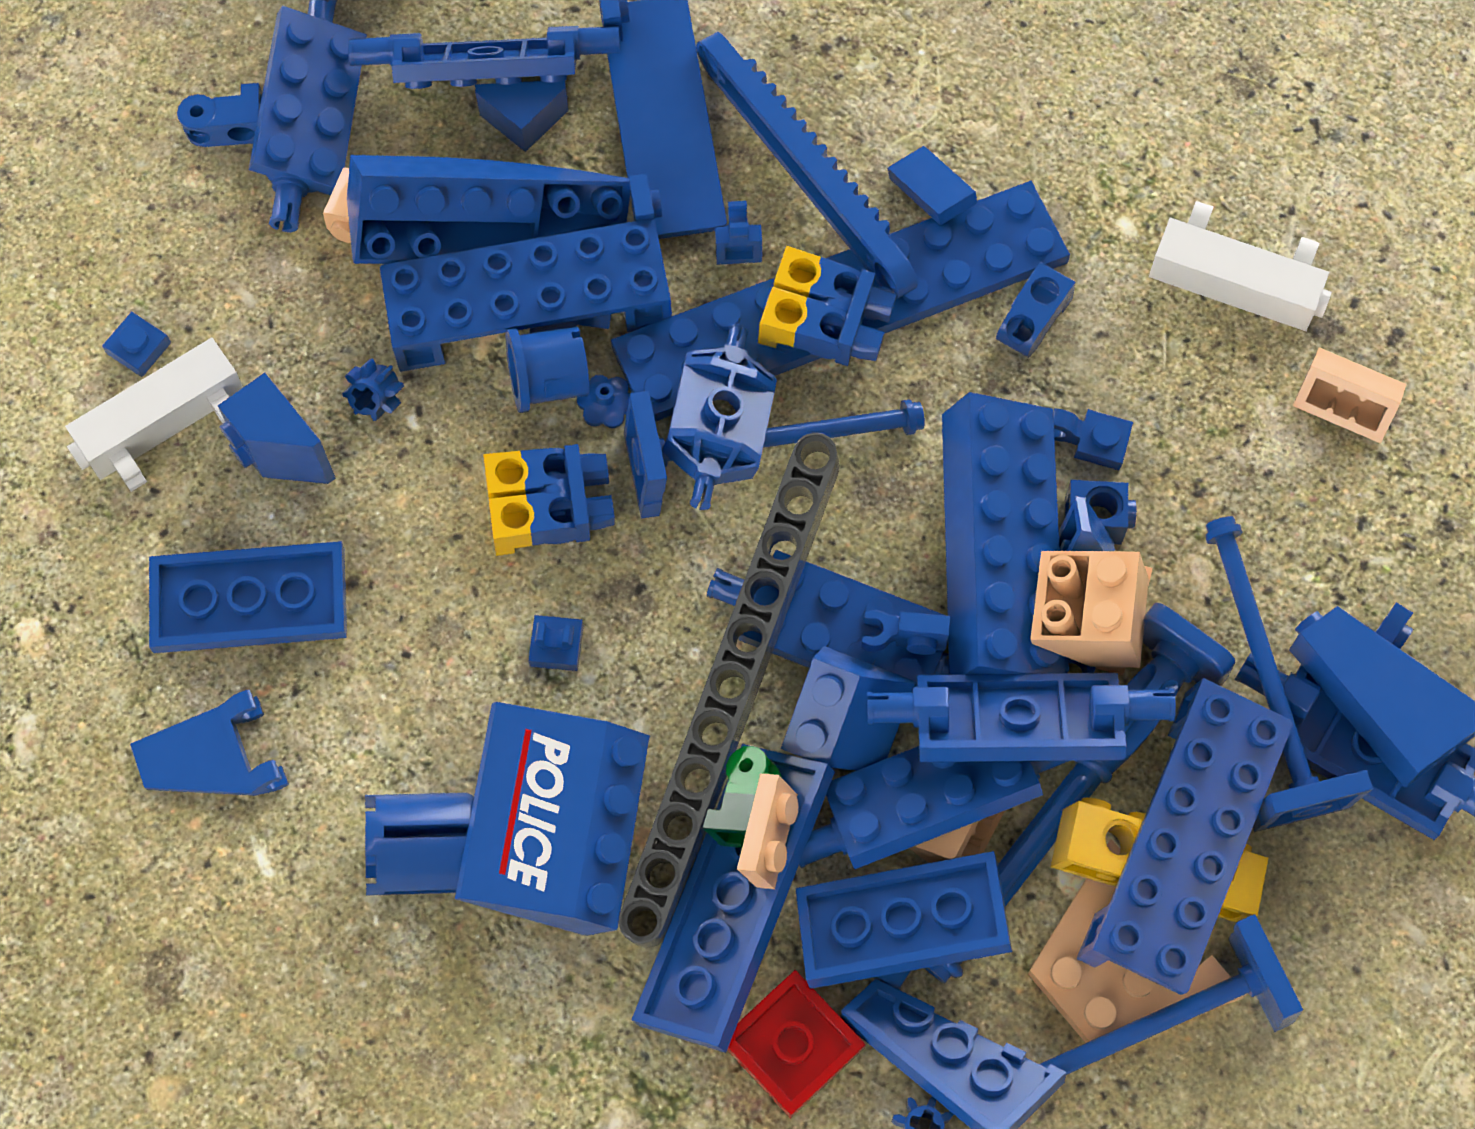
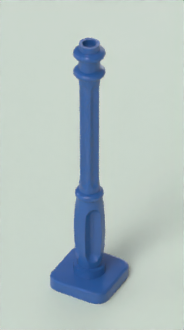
[924,602,1235,984]

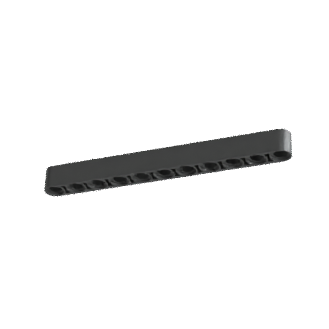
[619,432,840,948]

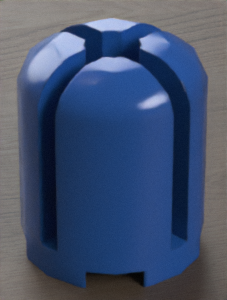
[365,792,474,896]

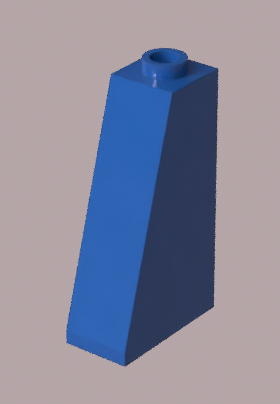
[1289,606,1475,788]

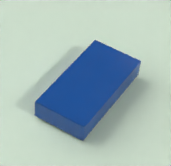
[887,146,978,226]

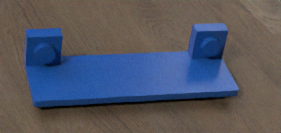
[599,0,727,239]
[380,219,672,372]
[1076,678,1293,995]

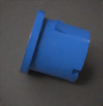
[505,326,589,413]

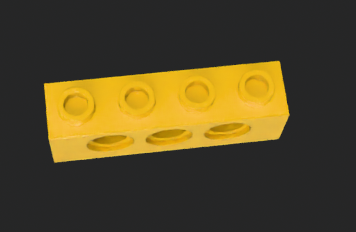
[1050,797,1268,922]

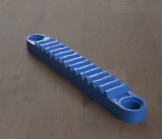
[696,32,918,299]

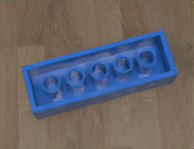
[942,392,1065,675]

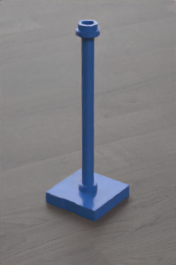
[624,391,925,519]
[1205,516,1373,832]
[1040,914,1303,1075]

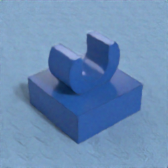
[528,615,584,671]

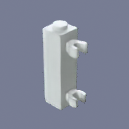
[1149,201,1332,331]
[65,338,243,492]

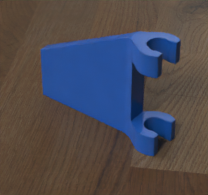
[130,690,289,796]

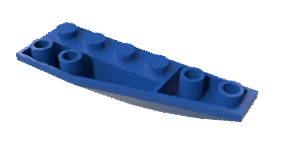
[347,155,631,264]

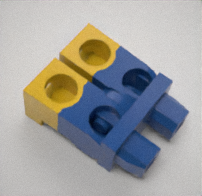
[758,245,897,366]
[483,444,615,556]

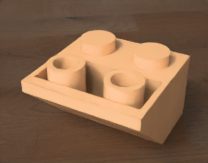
[1030,551,1149,668]

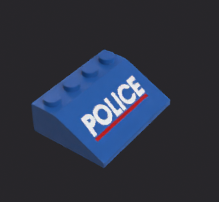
[455,702,650,936]

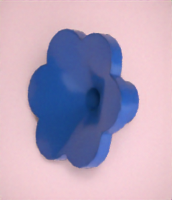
[577,375,630,429]

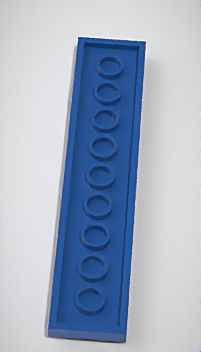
[611,180,1070,422]

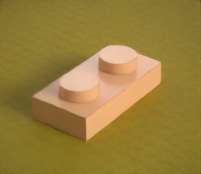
[737,774,798,889]

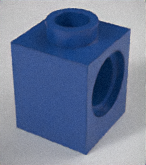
[1065,480,1137,545]

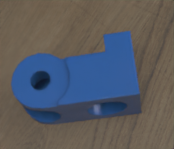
[177,83,263,147]
[996,261,1076,358]

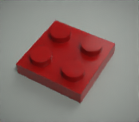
[727,970,866,1119]

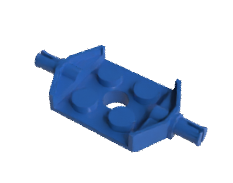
[662,324,777,510]

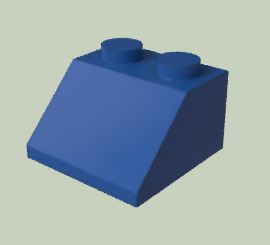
[217,373,336,484]
[781,646,916,770]

